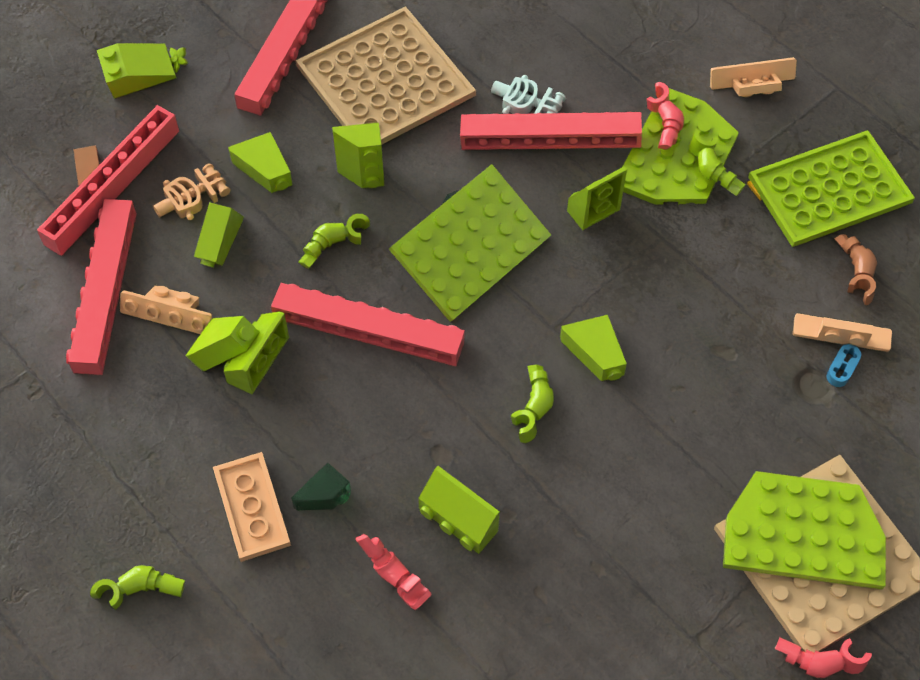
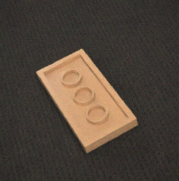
[213,452,291,562]

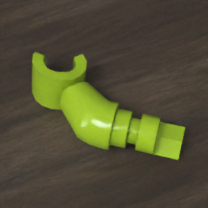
[689,128,746,196]
[298,214,370,269]
[511,364,554,443]
[90,565,185,610]

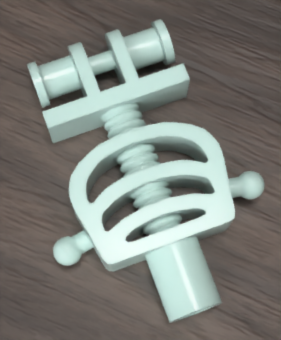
[491,75,566,114]

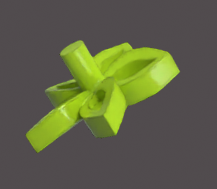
[169,47,188,73]

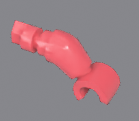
[647,82,684,150]
[356,534,432,610]
[775,637,872,678]

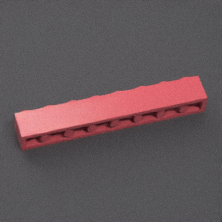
[234,0,327,116]
[37,105,179,256]
[460,112,642,150]
[66,199,137,375]
[271,283,465,366]

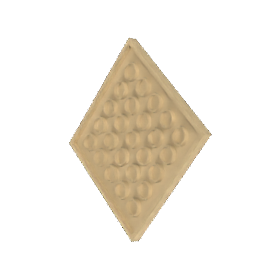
[296,6,476,144]
[714,455,920,652]

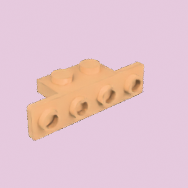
[710,57,797,97]
[120,286,212,334]
[793,313,892,352]

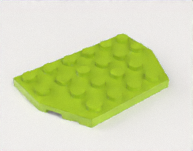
[623,88,739,205]
[723,471,886,590]

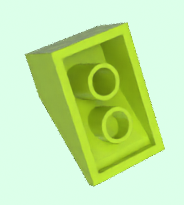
[97,43,176,99]
[567,166,627,230]

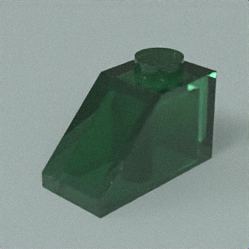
[291,463,351,511]

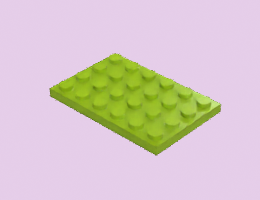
[748,130,915,247]
[389,164,551,322]

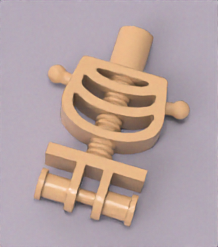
[153,164,231,220]

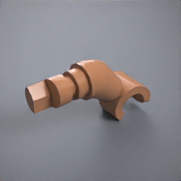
[834,234,877,305]

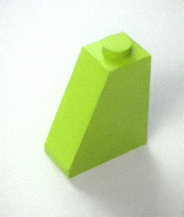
[228,132,293,193]
[194,202,244,268]
[560,315,627,381]
[186,316,260,371]

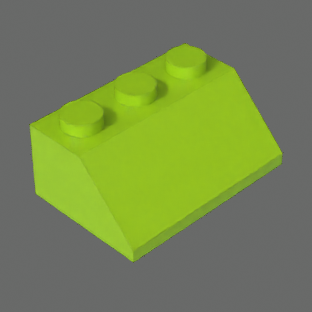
[332,122,384,188]
[224,311,289,394]
[418,466,500,554]

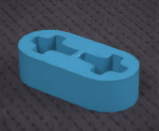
[827,344,861,387]

